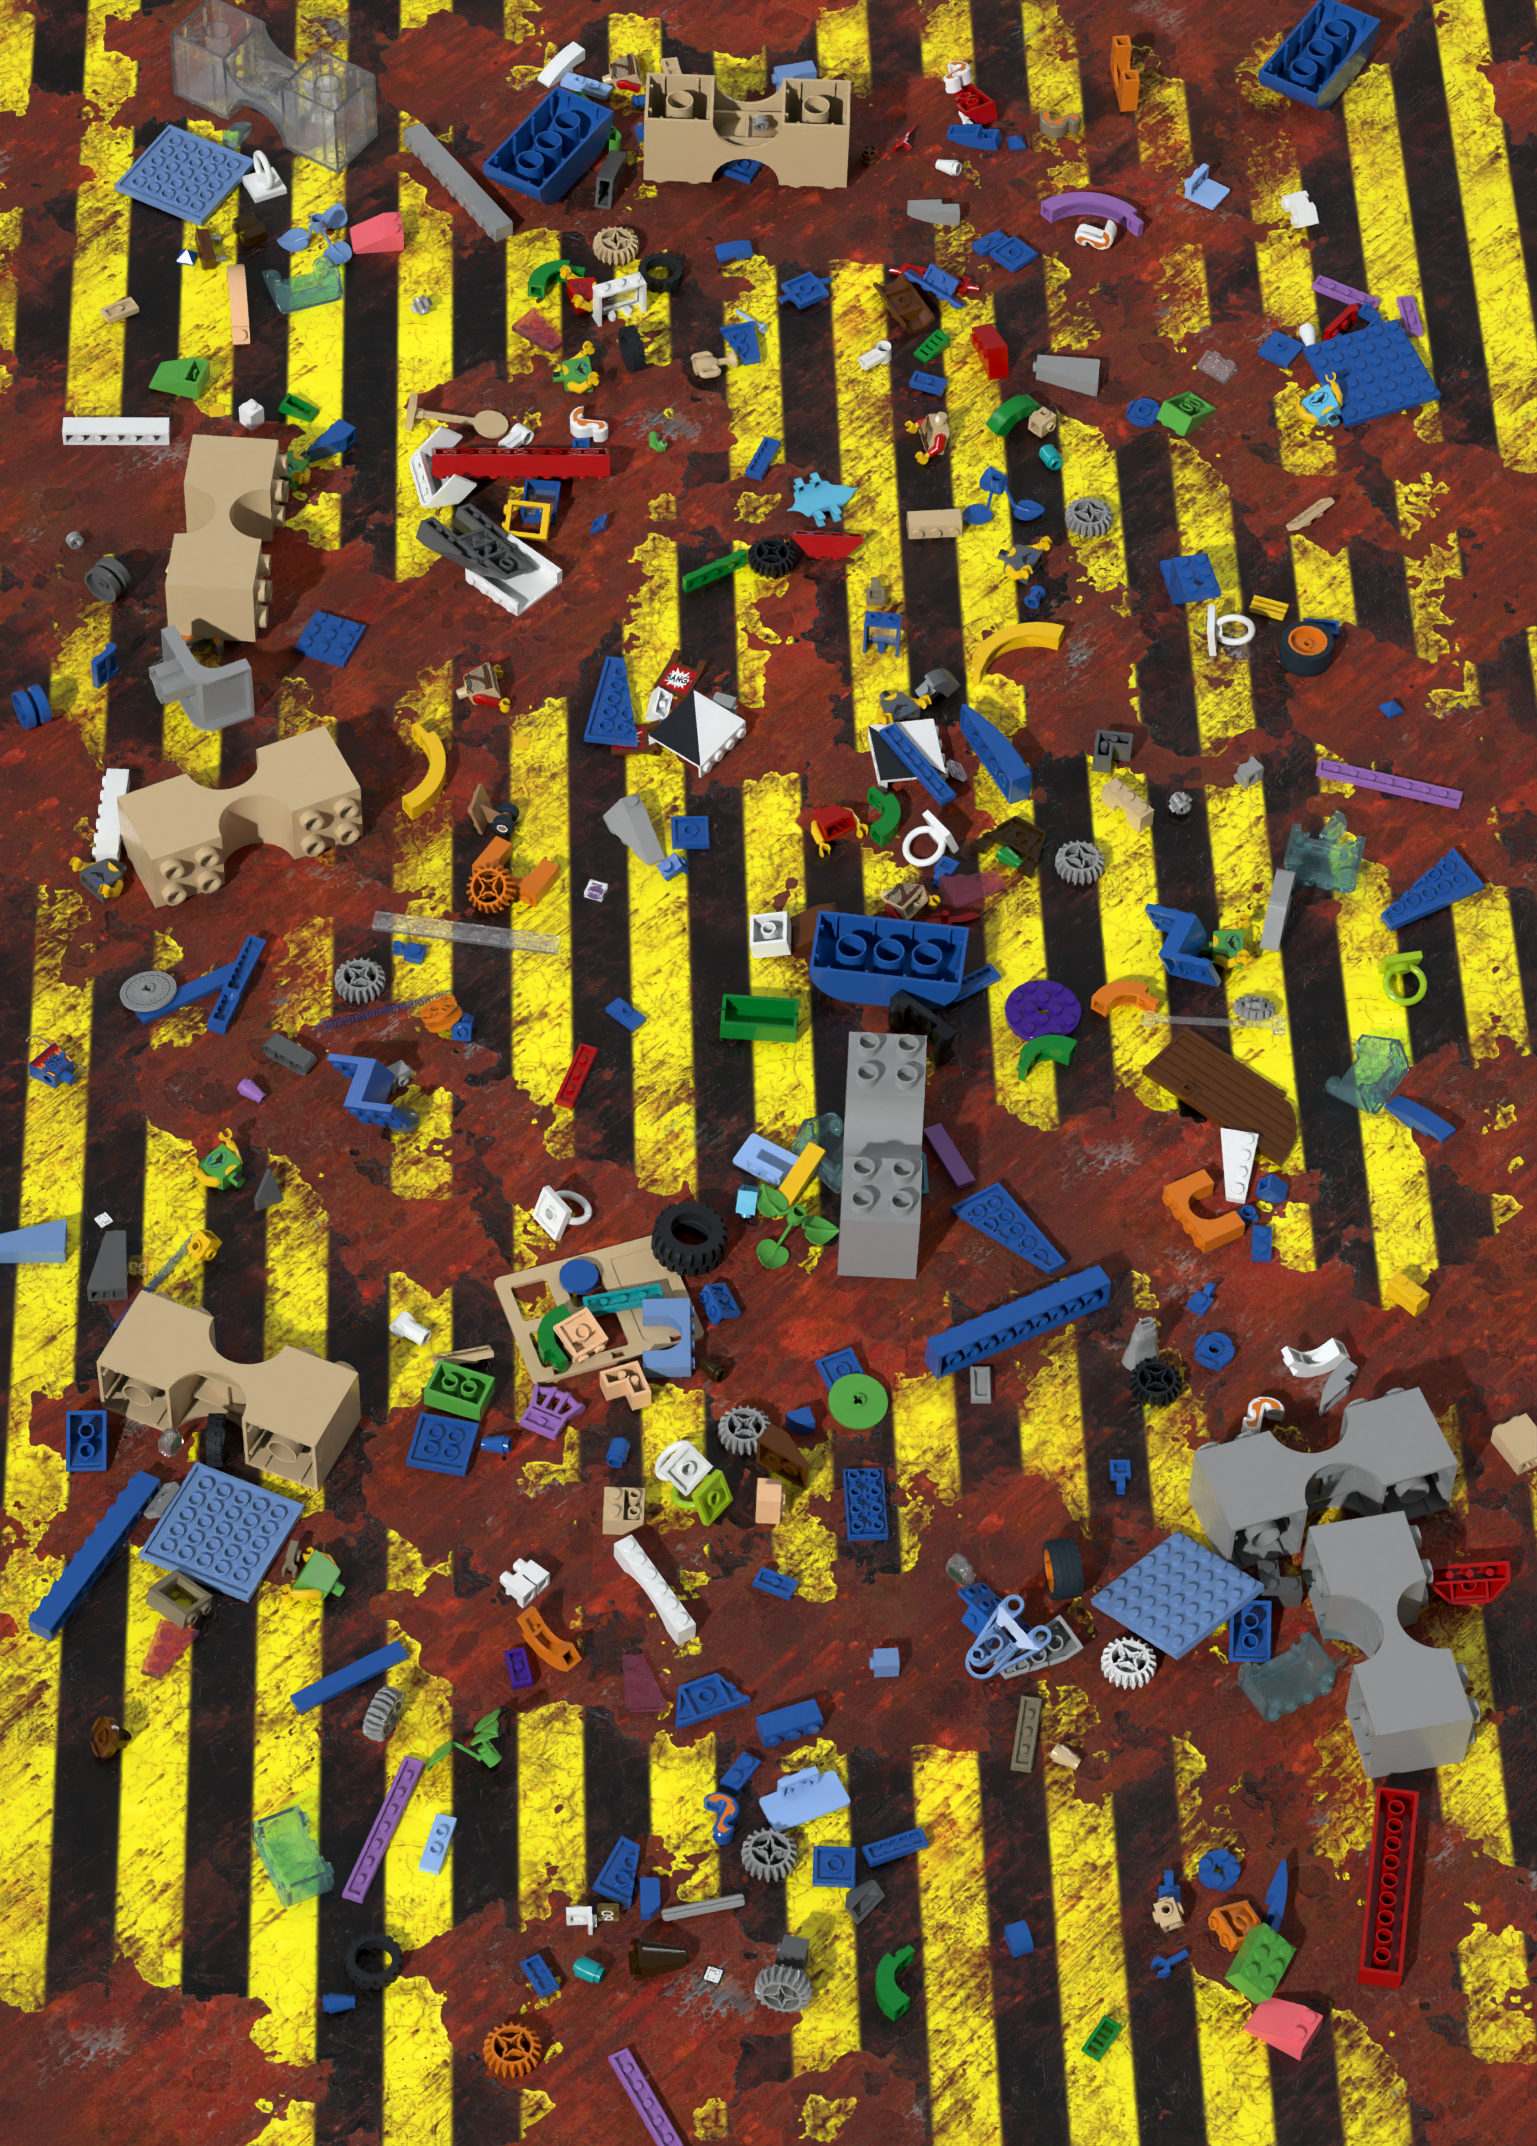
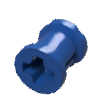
[632,92,646,110]
[1024,585,1046,609]

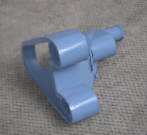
[965,1594,1053,1680]

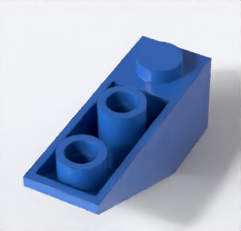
[307,419,357,463]

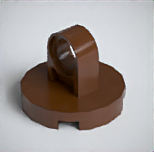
[91,1716,132,1758]

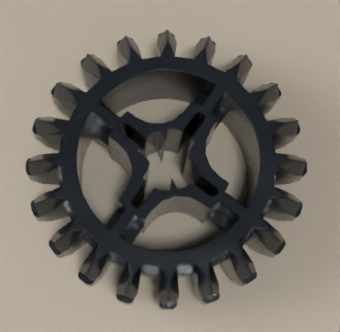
[748,536,796,580]
[1129,1358,1183,1409]

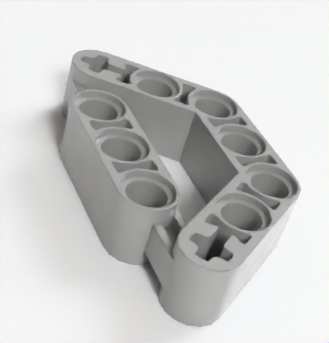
[1260,868,1297,952]

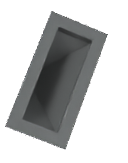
[254,1169,284,1211]
[845,1880,885,1924]

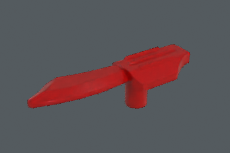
[892,126,916,152]
[926,910,981,925]

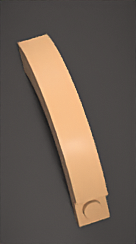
[227,264,250,346]

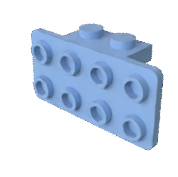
[733,1133,816,1192]
[759,1766,850,1832]

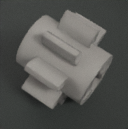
[410,295,433,316]
[1169,792,1192,814]

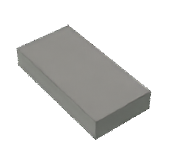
[970,1367,991,1404]

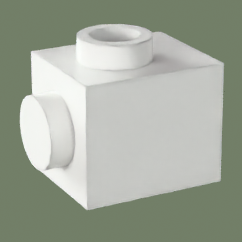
[239,399,264,431]

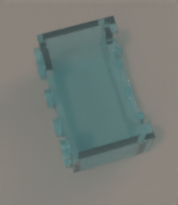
[1283,823,1366,893]
[1237,1631,1337,1722]
[251,1805,335,1908]

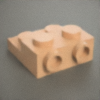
[553,1307,608,1363]

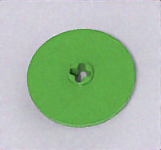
[828,1374,888,1430]

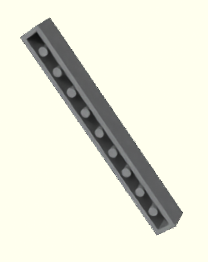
[403,123,513,242]

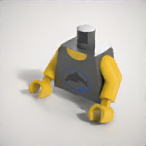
[998,536,1052,585]
[877,691,932,726]
[69,857,127,904]

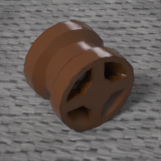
[861,145,878,166]

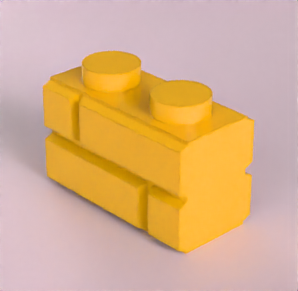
[1386,1271,1430,1317]

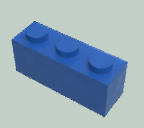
[755,1699,823,1748]

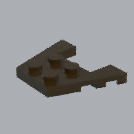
[970,815,1047,879]

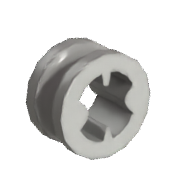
[753,115,769,131]
[65,531,84,549]

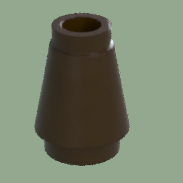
[698,1357,728,1383]

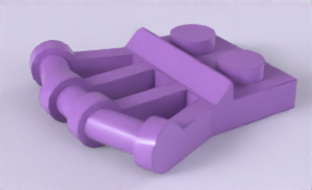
[519,1384,585,1441]

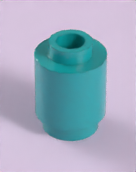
[1039,444,1063,470]
[573,1956,606,1984]

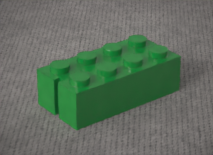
[720,994,799,1043]

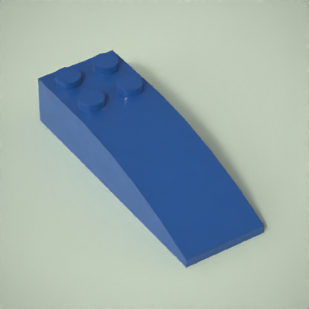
[959,703,1033,805]

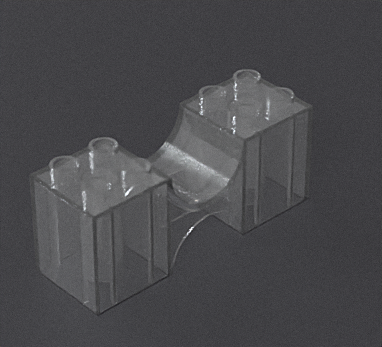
[170,0,378,174]

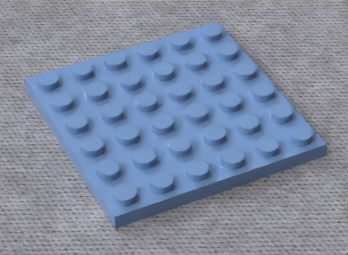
[114,124,254,226]
[139,1462,305,1603]
[1091,1531,1265,1660]

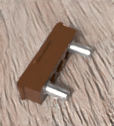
[195,228,226,271]

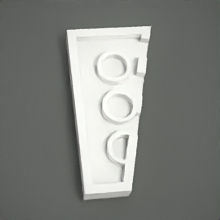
[1220,1128,1259,1204]

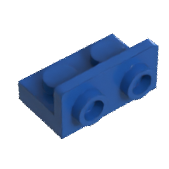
[698,1283,741,1326]

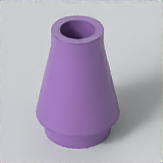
[237,1078,267,1104]

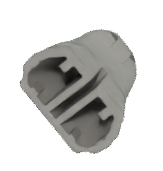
[1122,1317,1159,1371]

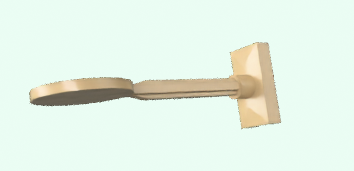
[405,393,509,438]

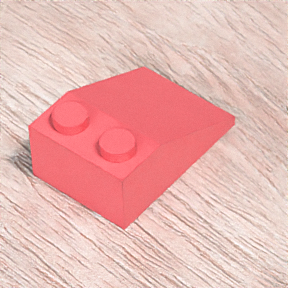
[350,212,404,254]
[1244,1997,1323,2061]

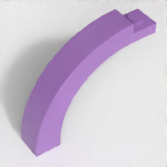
[1041,192,1144,237]

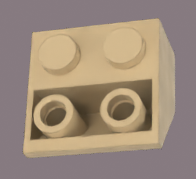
[603,1487,645,1535]

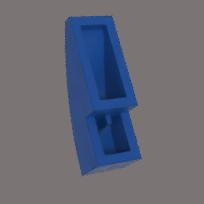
[946,124,1002,150]

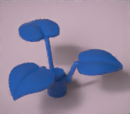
[962,466,1045,525]

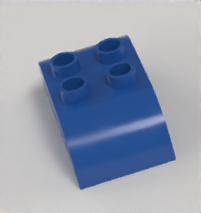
[1258,0,1381,112]
[483,86,614,205]
[809,910,969,1010]

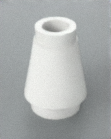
[935,159,962,177]
[1299,323,1316,346]

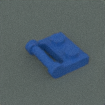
[91,643,119,689]

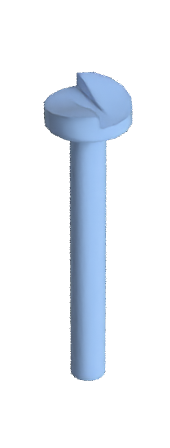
[736,309,768,334]

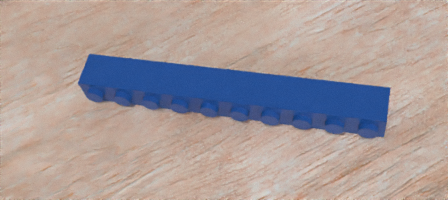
[28,1470,161,1641]

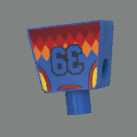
[29,1042,77,1088]

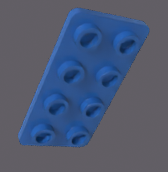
[957,1582,1032,1647]

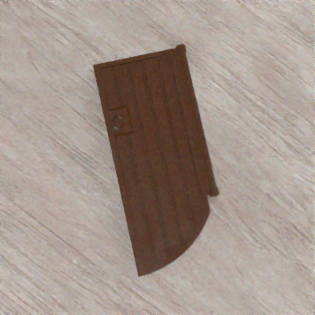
[1142,1025,1297,1167]

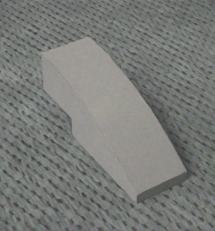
[907,199,960,225]
[1318,1358,1358,1417]

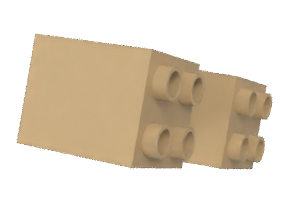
[644,73,851,189]
[165,434,289,642]
[117,726,363,908]
[96,1290,361,1492]

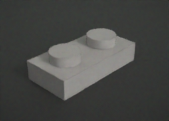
[143,1482,180,1519]

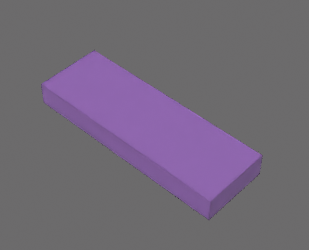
[1396,296,1424,338]

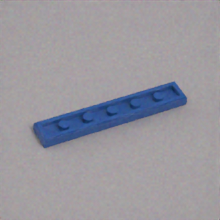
[879,723,956,806]
[134,962,235,1025]
[290,1640,408,1715]

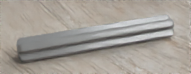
[661,1893,745,1921]

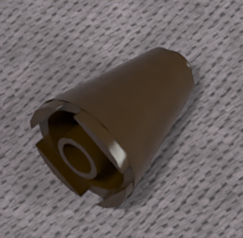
[628,1938,689,1981]

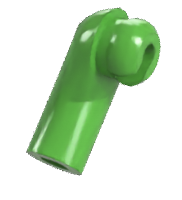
[649,431,667,452]

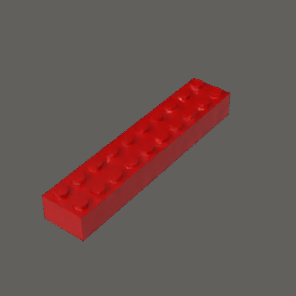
[432,448,610,479]
[1357,1786,1419,1989]

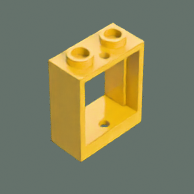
[501,499,552,542]

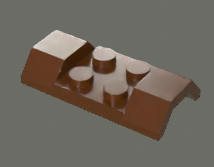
[873,273,935,335]

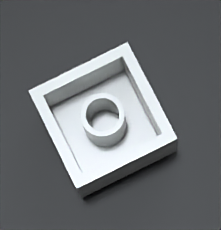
[749,911,791,959]

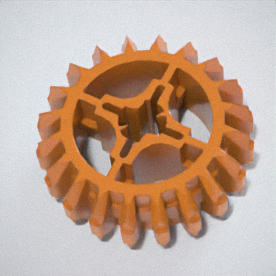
[466,863,516,913]
[483,2021,542,2079]

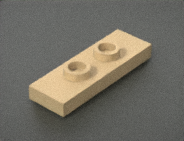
[1286,497,1335,531]
[432,1345,494,1367]

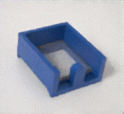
[521,479,561,525]
[863,611,902,657]

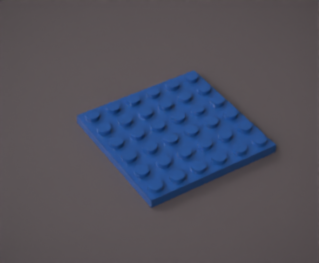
[1302,319,1441,428]

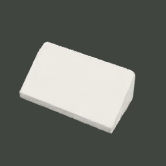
[645,686,673,722]

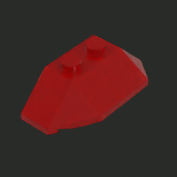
[792,530,864,560]
[1429,1561,1511,1605]

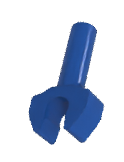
[1150,1949,1189,1978]

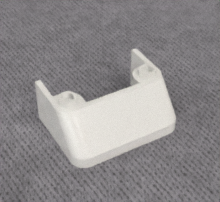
[409,426,477,509]

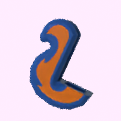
[703,1792,739,1845]

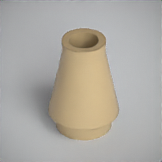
[1049,1743,1082,1770]

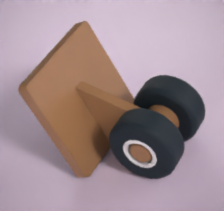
[468,784,520,835]

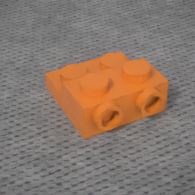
[1208,1900,1263,1952]

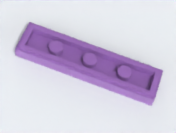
[1312,275,1381,311]
[923,1123,975,1190]

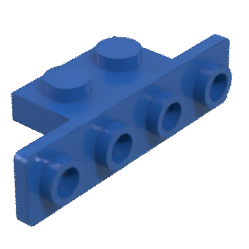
[904,263,967,309]

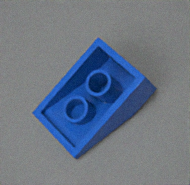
[66,1410,110,1472]
[1229,1600,1272,1663]

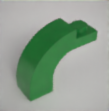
[528,260,585,299]
[986,394,1041,437]
[867,786,901,848]
[1016,1035,1077,1082]
[538,1304,572,1374]
[875,1945,915,2022]

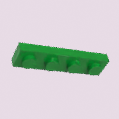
[682,549,747,593]

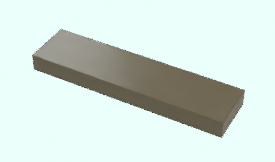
[1010,1695,1042,1773]

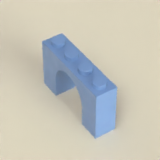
[771,60,817,92]
[642,1298,695,1378]

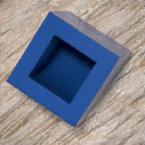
[1255,1173,1288,1203]
[785,1406,815,1435]
[1004,1920,1034,1958]

